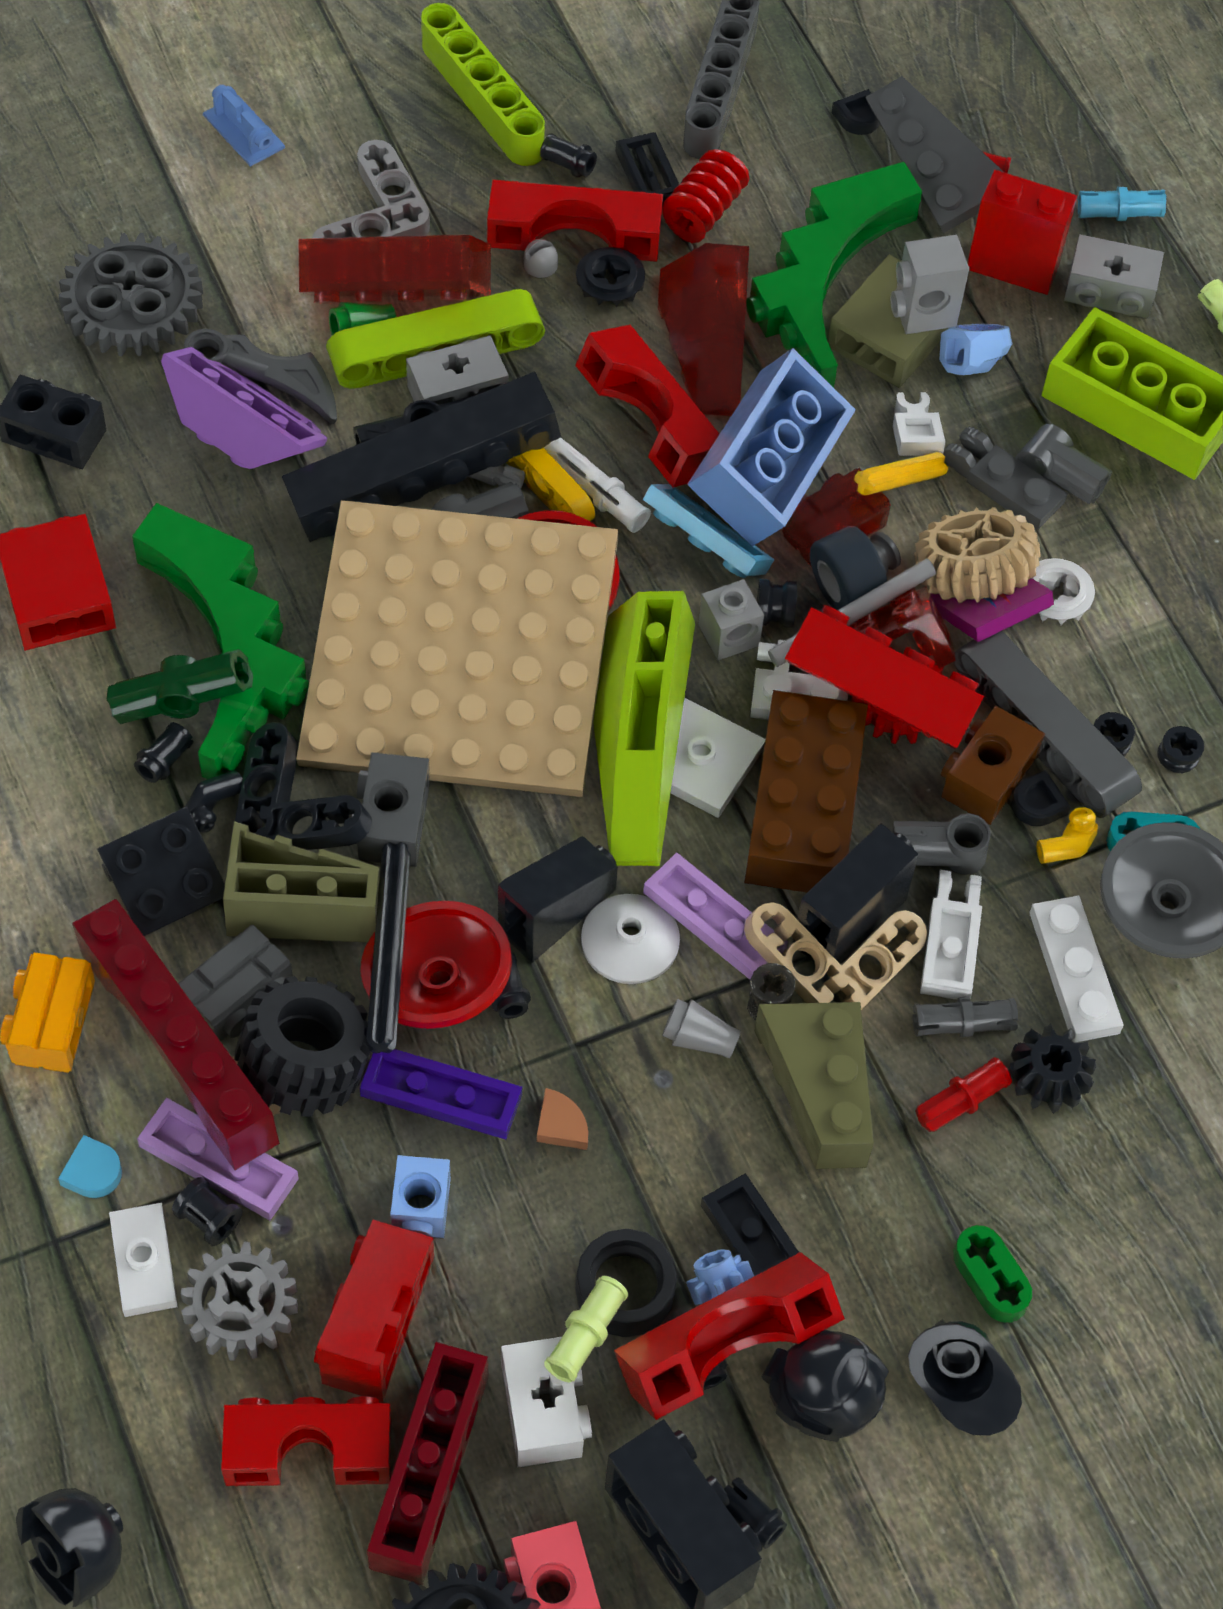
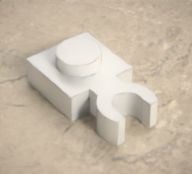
[892,392,945,456]

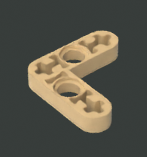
[744,902,927,1010]

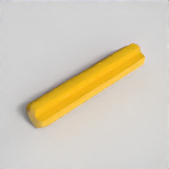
[854,452,949,495]

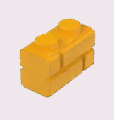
[0,952,95,1073]

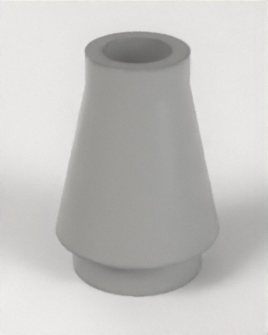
[662,999,741,1058]

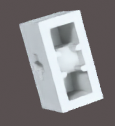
[501,1337,592,1467]

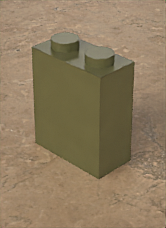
[828,254,948,388]

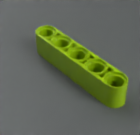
[421,3,545,166]
[326,289,545,389]

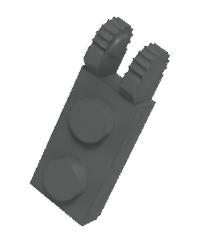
[943,426,1068,530]

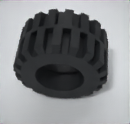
[234,976,370,1116]

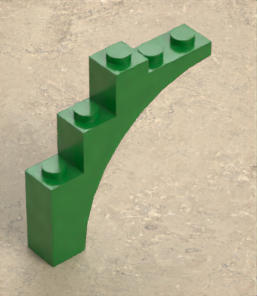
[746,161,922,388]
[132,503,309,779]

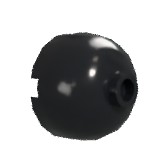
[16,1488,123,1607]

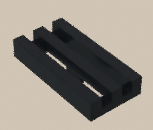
[615,132,679,207]

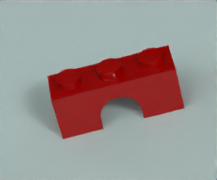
[221,1396,392,1486]

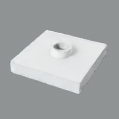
[671,698,766,818]

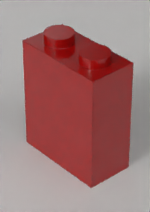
[968,169,1078,295]
[0,513,116,651]

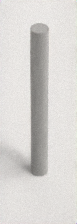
[768,558,936,667]

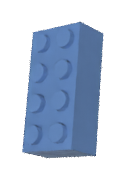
[687,348,856,546]

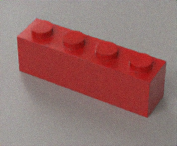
[785,605,984,749]

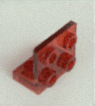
[849,586,956,669]

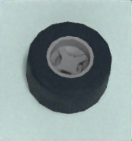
[810,526,888,610]

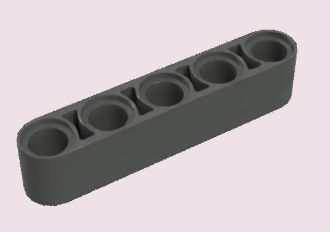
[683,0,760,159]
[953,631,1142,818]

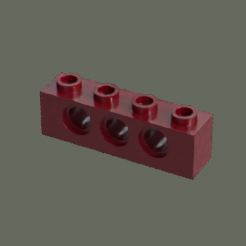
[367,1342,488,1585]

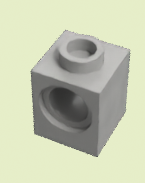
[698,579,764,661]

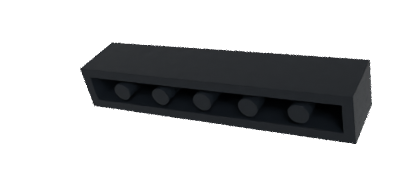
[282,371,562,542]

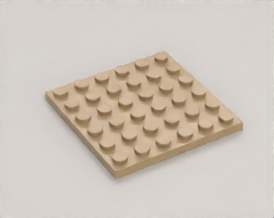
[296,500,618,797]

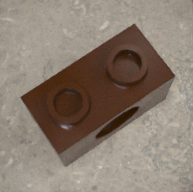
[941,706,1045,825]

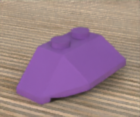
[161,347,327,469]

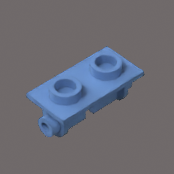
[203,85,285,167]

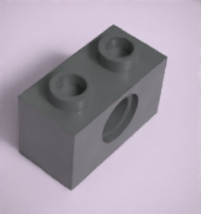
[351,752,430,867]

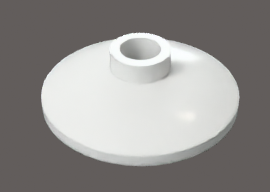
[581,894,680,984]

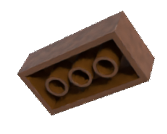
[744,690,868,893]

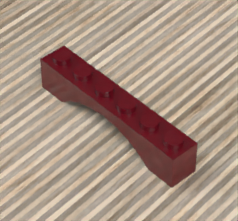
[72,899,280,1170]

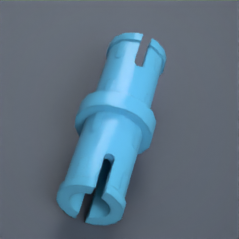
[1078,187,1166,221]

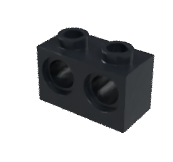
[0,374,107,470]

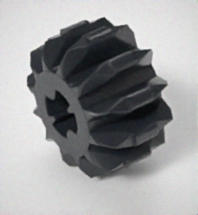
[1008,1023,1096,1114]

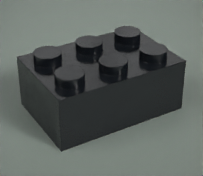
[605,1419,762,1609]

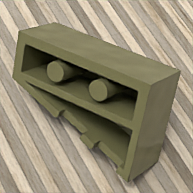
[223,821,379,942]
[754,1002,874,1169]

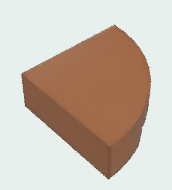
[537,1088,588,1150]

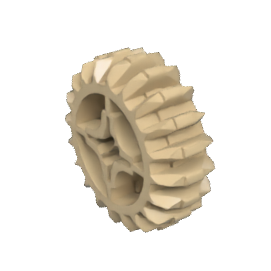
[914,507,1041,603]

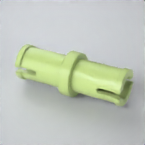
[544,1275,628,1383]

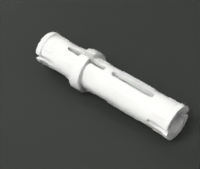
[544,438,651,533]

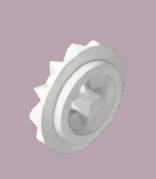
[1032,558,1095,625]

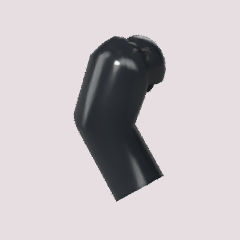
[185,770,243,833]

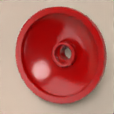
[360,901,512,1029]

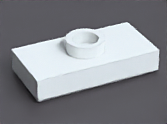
[109,1202,178,1317]

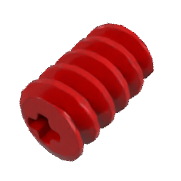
[662,149,750,243]

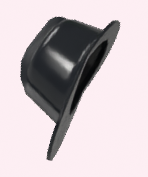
[908,1319,1022,1436]

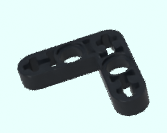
[235,723,372,850]

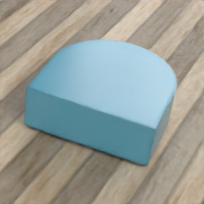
[58,1135,122,1198]

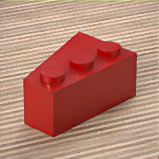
[314,1220,434,1402]

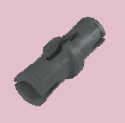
[913,997,1018,1037]

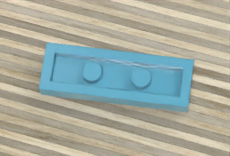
[642,484,775,578]

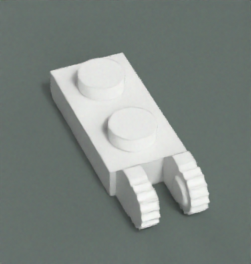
[920,870,982,1000]

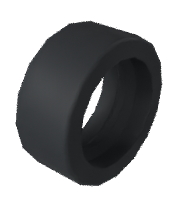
[575,1228,677,1337]

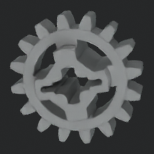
[180,1242,298,1361]

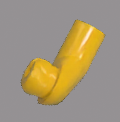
[1036,807,1098,864]

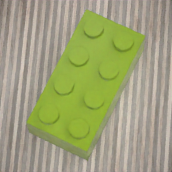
[1041,307,1223,480]

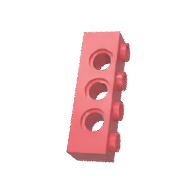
[503,1521,601,1609]

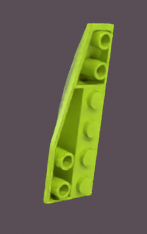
[593,591,695,866]

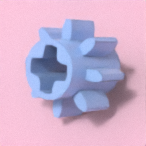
[686,1249,754,1305]

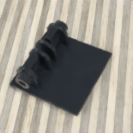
[97,807,225,936]

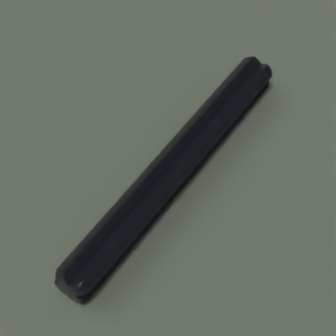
[366,842,410,1054]

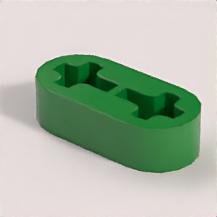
[953,1225,1032,1323]

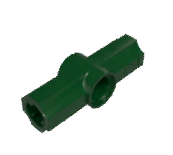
[106,649,253,724]

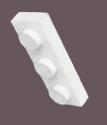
[1030,895,1124,1043]

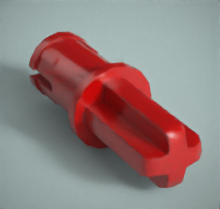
[915,1057,1012,1132]

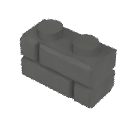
[178,925,293,1041]

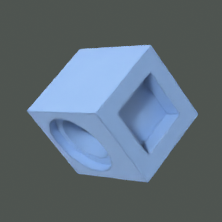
[390,1155,451,1238]

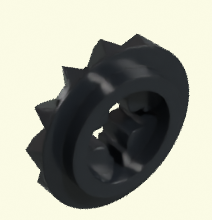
[576,247,645,307]

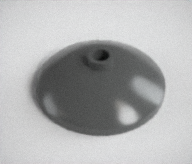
[1100,822,1223,959]

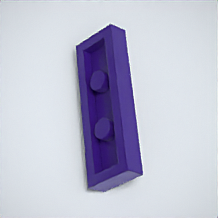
[359,1049,522,1140]

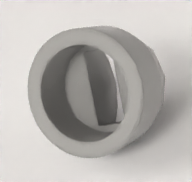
[524,239,558,278]

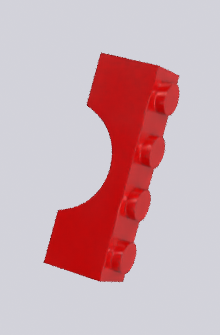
[487,180,663,262]
[575,324,720,488]
[614,1252,845,1420]

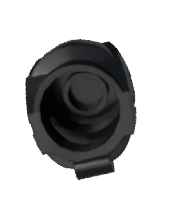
[761,1330,889,1442]

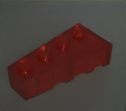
[299,235,491,304]

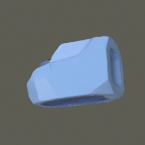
[939,324,1012,375]

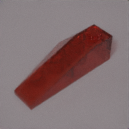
[658,243,749,416]

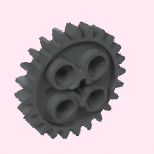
[58,233,203,356]

